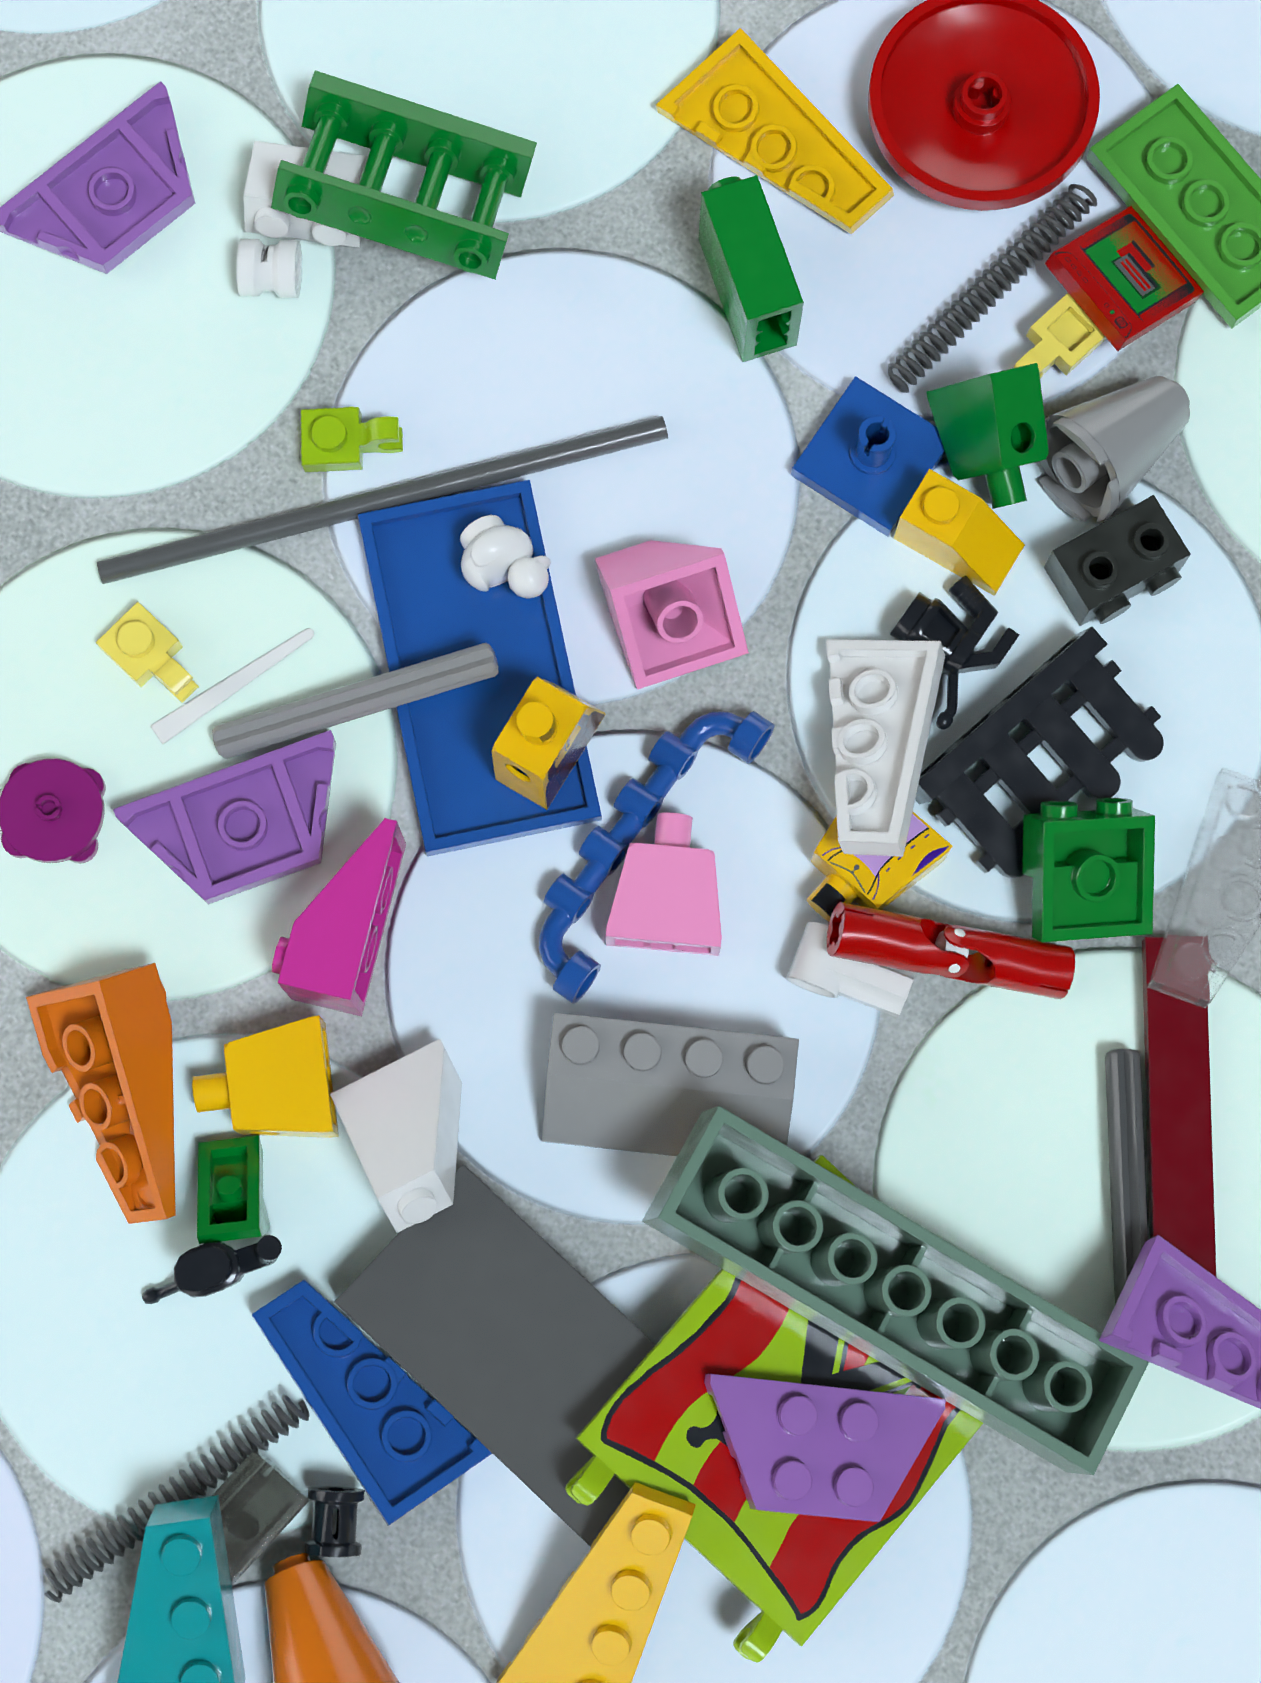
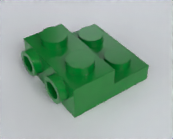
[1023,798,1155,942]

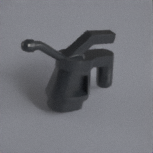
[890,575,1020,730]
[142,1235,282,1304]

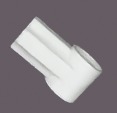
[787,922,916,1018]

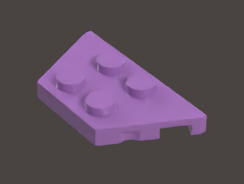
[0,81,196,274]
[113,730,336,905]
[705,1374,946,1522]

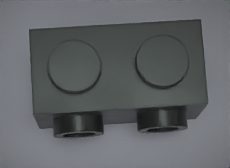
[1044,495,1191,626]

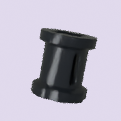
[305,1486,365,1557]

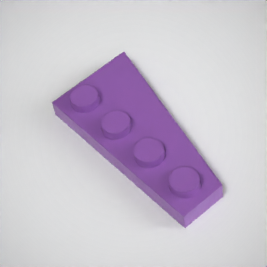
[1099,1235,1261,1409]

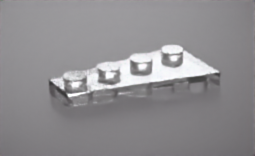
[1148,767,1261,1008]

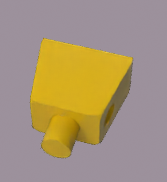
[192,1015,339,1138]

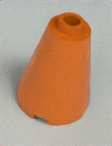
[264,1553,400,1683]

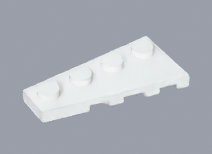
[826,639,945,857]

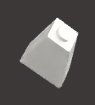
[330,1039,462,1233]

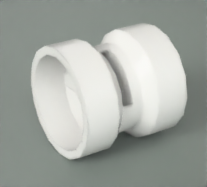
[236,238,302,298]

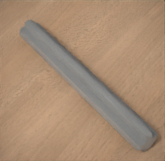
[212,643,499,759]

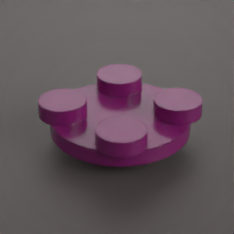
[0,759,106,864]

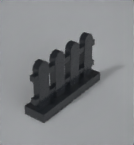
[915,626,1164,878]

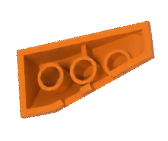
[26,963,176,1224]

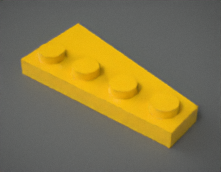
[656,28,894,234]
[496,1482,696,1683]

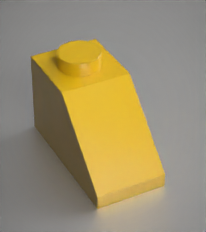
[893,469,1025,596]

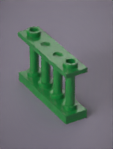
[271,70,537,280]

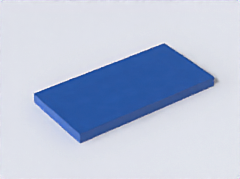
[358,480,602,857]

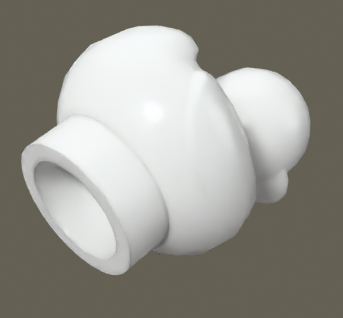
[460,515,551,599]

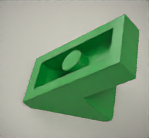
[197,1135,270,1244]

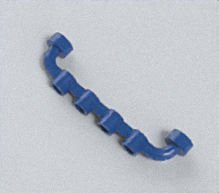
[539,711,775,1004]

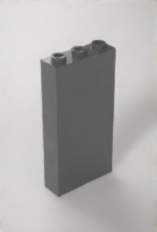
[334,1164,656,1547]

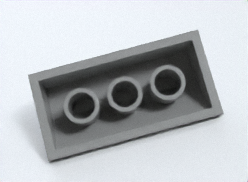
[542,1013,799,1156]

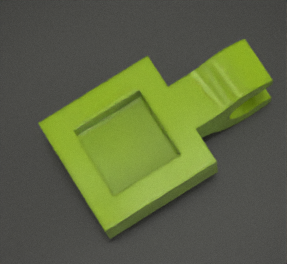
[301,407,403,473]

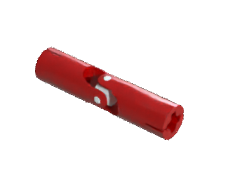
[826,902,1075,1000]

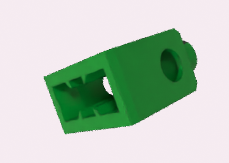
[926,363,1049,509]

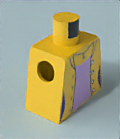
[806,812,953,922]

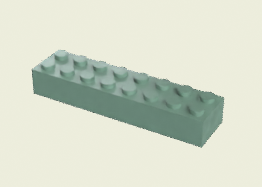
[642,1106,1149,1475]

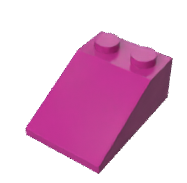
[272,818,406,1017]

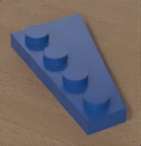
[251,1280,493,1526]

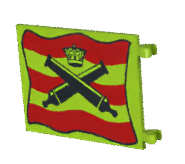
[565,1155,983,1663]

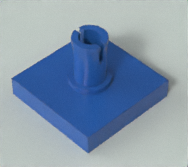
[791,376,945,537]

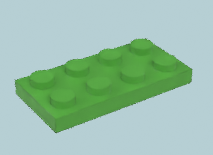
[1086,84,1261,329]

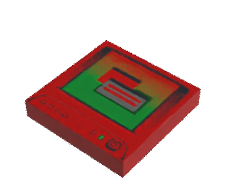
[1045,206,1204,351]

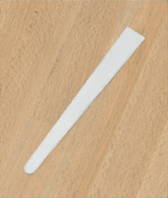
[150,628,314,745]

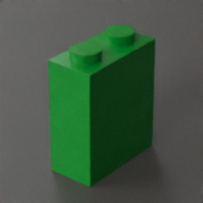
[698,175,804,362]

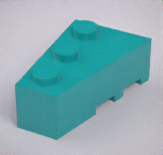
[117,1495,246,1683]

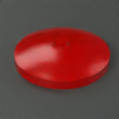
[868,0,1100,211]

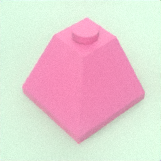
[595,540,749,690]

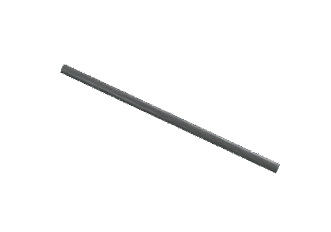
[97,416,668,584]

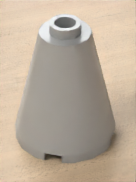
[1038,376,1190,523]

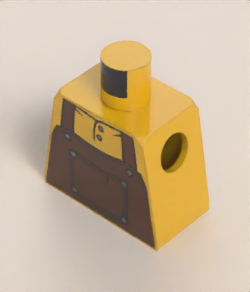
[491,677,606,810]

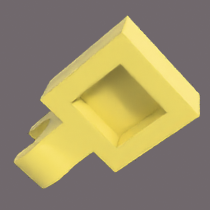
[1013,293,1107,379]
[96,602,199,703]

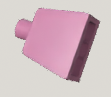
[605,812,722,956]

